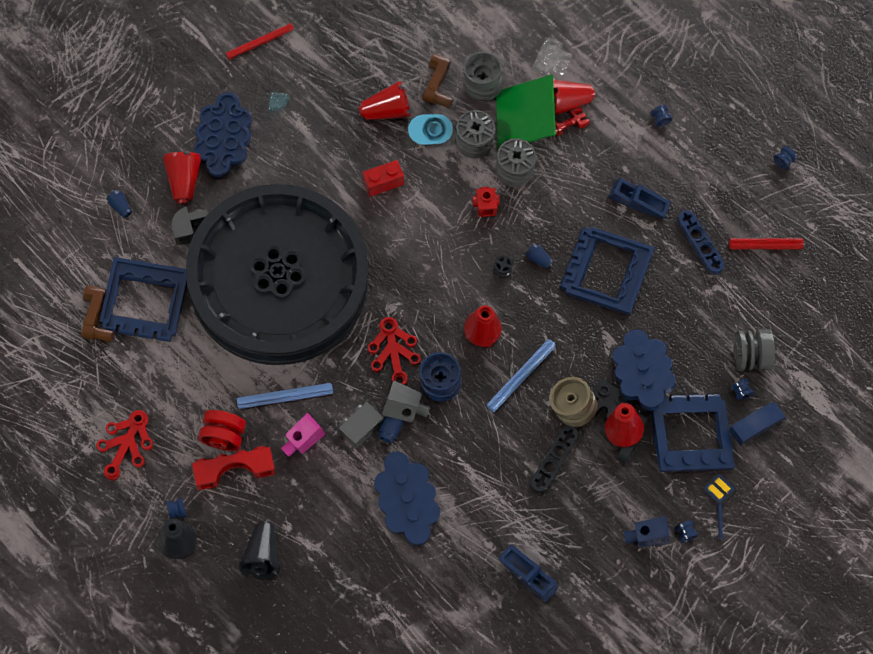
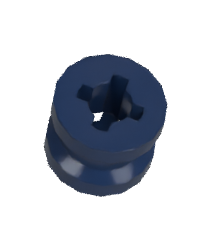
[650,105,673,127]
[773,146,797,170]
[731,378,755,401]
[166,498,186,519]
[674,520,698,543]

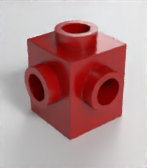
[472,186,500,217]

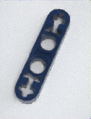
[678,210,724,275]

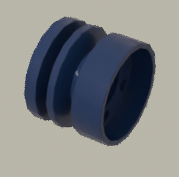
[420,352,461,402]

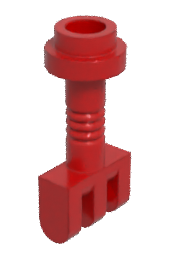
[555,107,590,136]

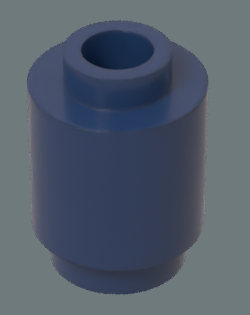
[378,416,403,443]

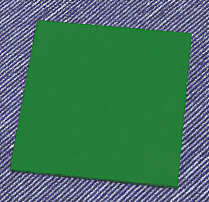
[496,74,556,150]

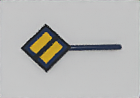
[702,472,737,540]

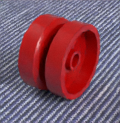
[197,410,246,451]

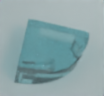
[268,92,290,112]

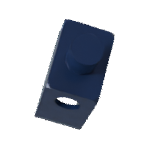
[624,516,670,548]

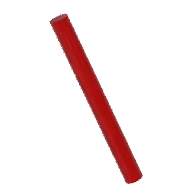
[226,23,294,59]

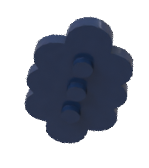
[194,92,252,178]
[613,329,675,410]
[374,451,440,546]

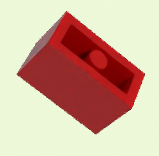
[362,160,404,197]

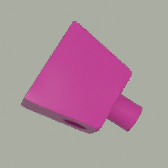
[281,413,326,457]

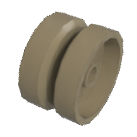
[549,377,598,427]

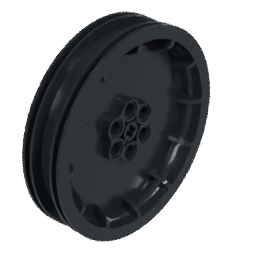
[186,184,368,365]

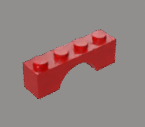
[192,446,275,491]

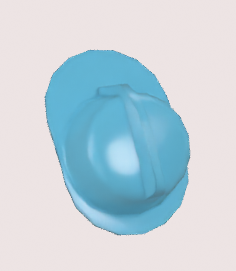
[408,114,453,144]

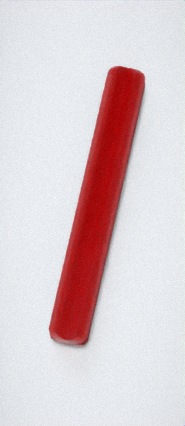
[729,238,804,249]

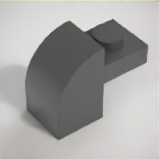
[172,207,208,245]

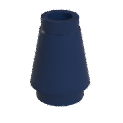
[106,190,132,218]
[525,243,553,269]

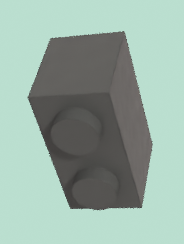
[339,402,383,450]

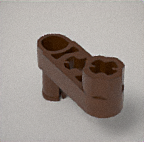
[423,53,453,109]
[81,285,114,343]

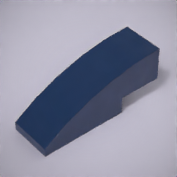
[608,177,671,218]
[729,402,786,446]
[498,544,559,603]

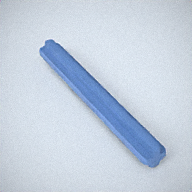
[487,339,555,412]
[237,383,333,409]

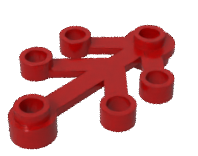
[368,317,421,385]
[97,410,153,481]

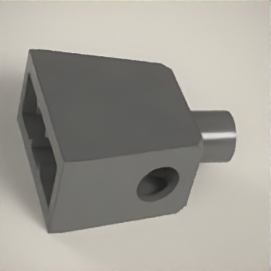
[382,381,430,422]

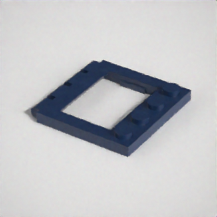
[560,226,655,316]
[99,257,187,342]
[650,394,735,472]

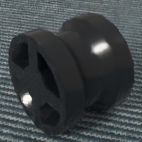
[493,255,513,278]

